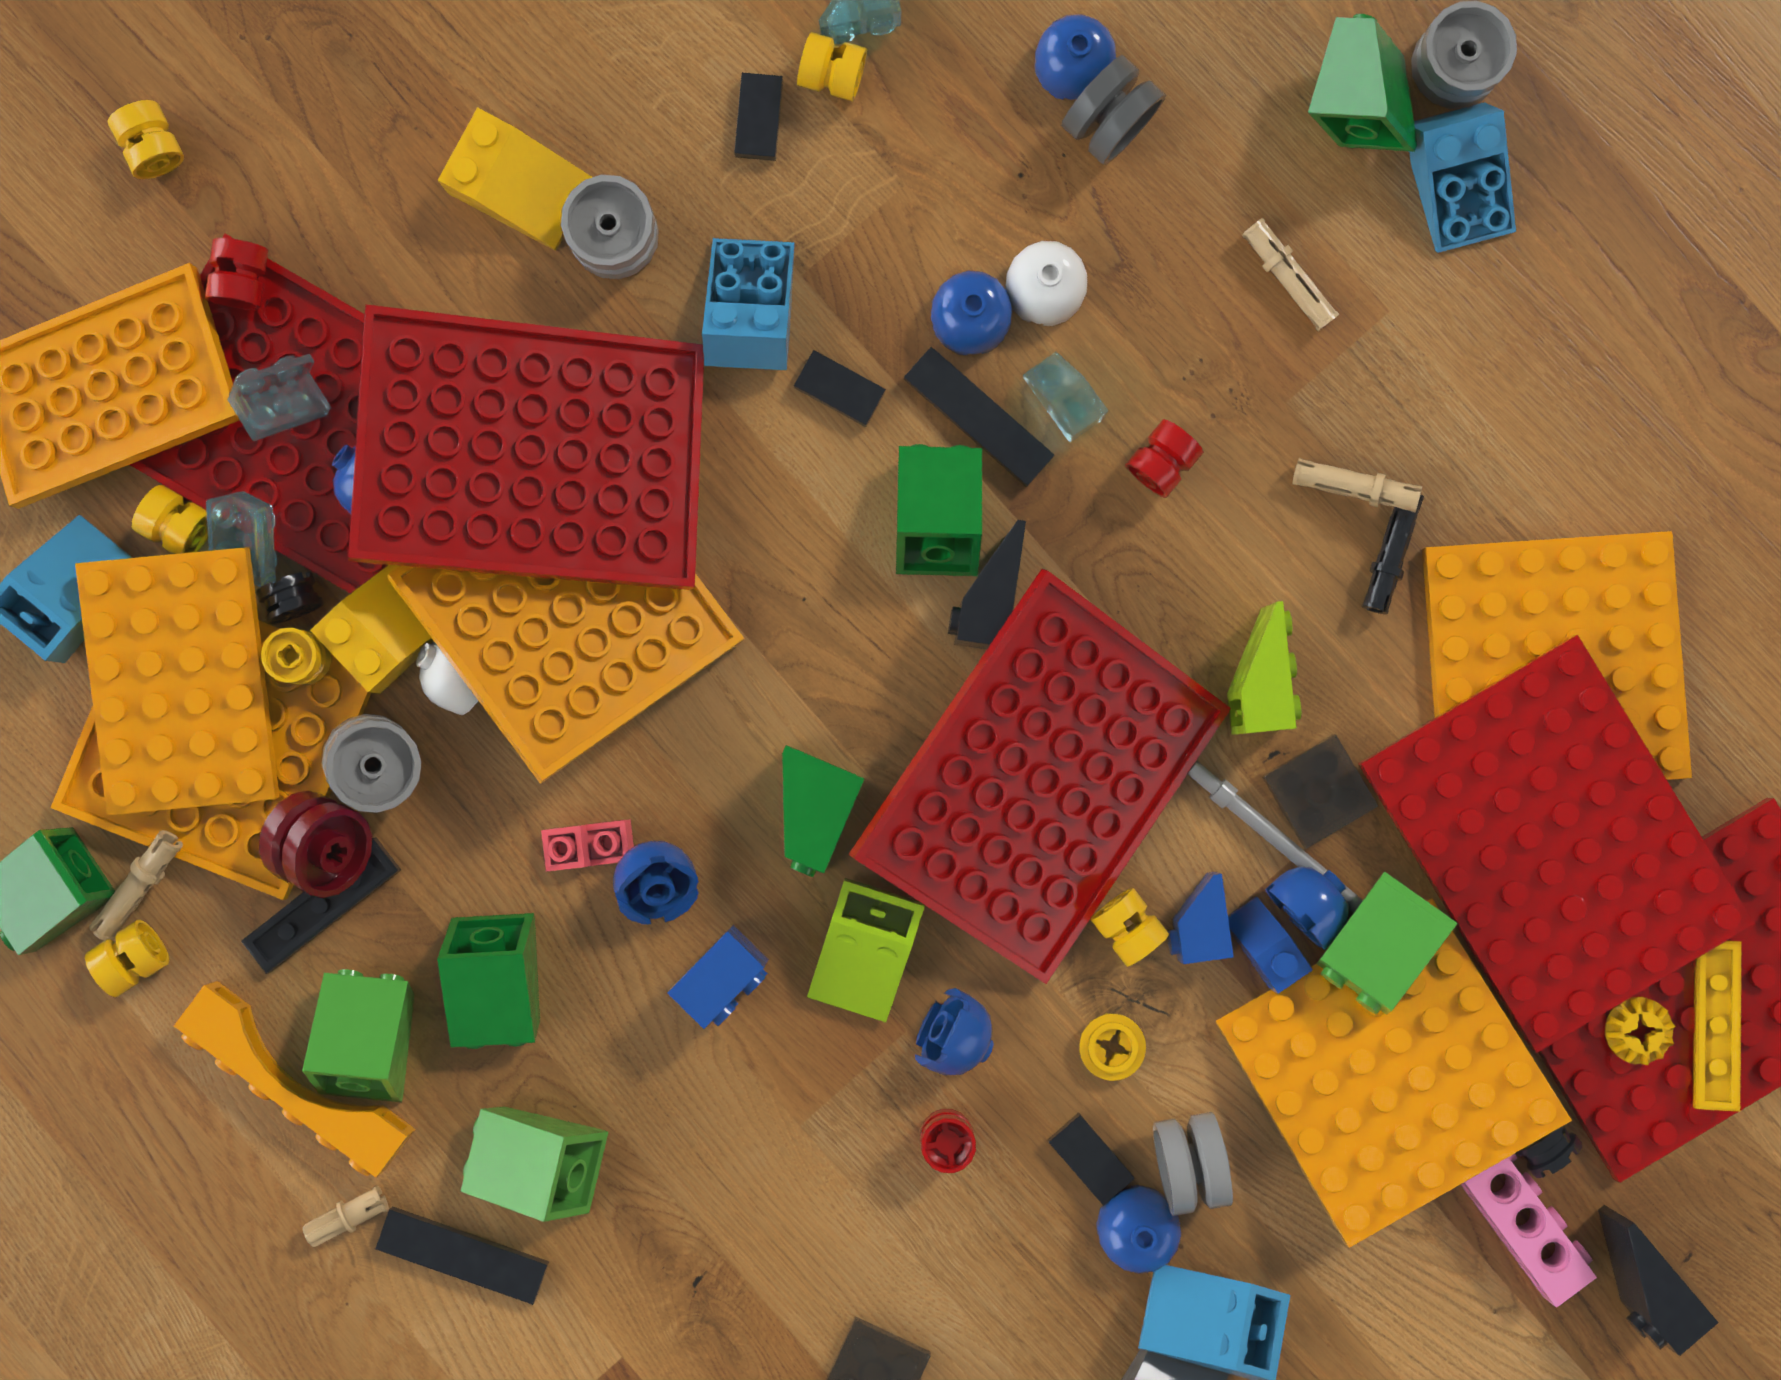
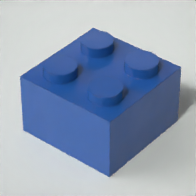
[668,925,769,1029]

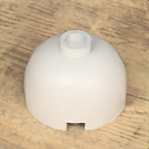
[1006,241,1088,326]
[416,641,478,715]

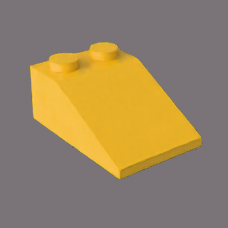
[438,107,592,251]
[310,565,434,694]

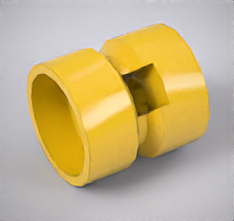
[797,32,867,102]
[108,100,184,179]
[132,485,215,554]
[261,628,332,685]
[1090,887,1169,967]
[85,920,169,997]

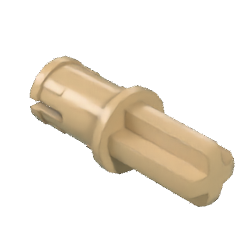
[303,1186,389,1247]

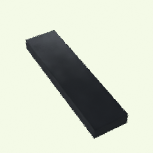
[904,347,1054,487]
[241,837,401,974]
[375,1206,549,1305]

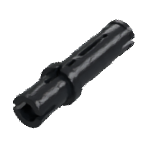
[1362,495,1424,615]

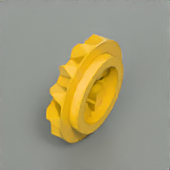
[1605,997,1676,1065]
[1079,1013,1146,1081]

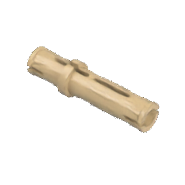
[1242,218,1339,331]
[1292,458,1423,513]
[89,830,183,941]

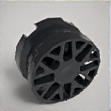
[255,571,324,624]
[1516,1125,1582,1178]

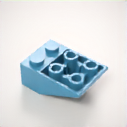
[1409,102,1516,253]
[702,238,795,370]
[0,515,133,663]
[1138,1265,1290,1380]

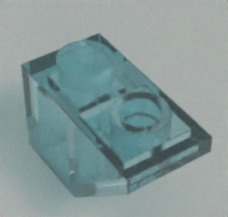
[819,0,901,44]
[1022,351,1108,443]

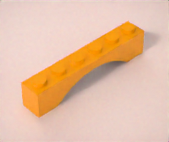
[174,981,416,1178]

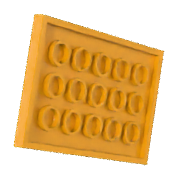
[0,263,244,509]
[75,547,280,815]

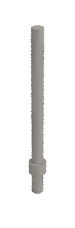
[1188,761,1363,913]

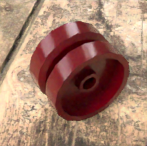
[259,791,372,898]

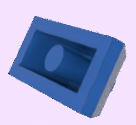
[1167,872,1234,964]
[1228,897,1313,994]

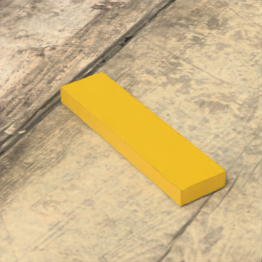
[1693,941,1741,1112]

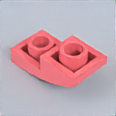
[541,819,634,872]

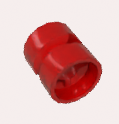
[205,238,269,310]
[1125,419,1204,498]
[920,1109,976,1173]

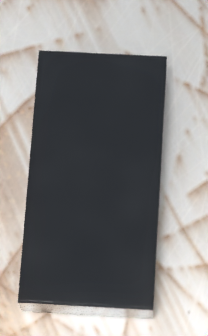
[734,72,783,161]
[794,350,886,427]
[1048,1113,1135,1206]

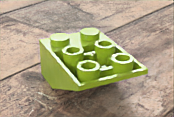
[1227,601,1302,735]
[807,878,925,1022]

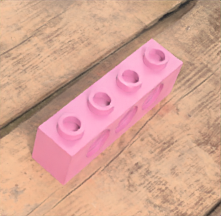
[1460,1154,1597,1308]

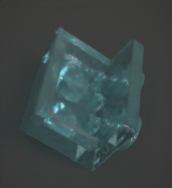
[227,354,331,441]
[206,491,277,587]

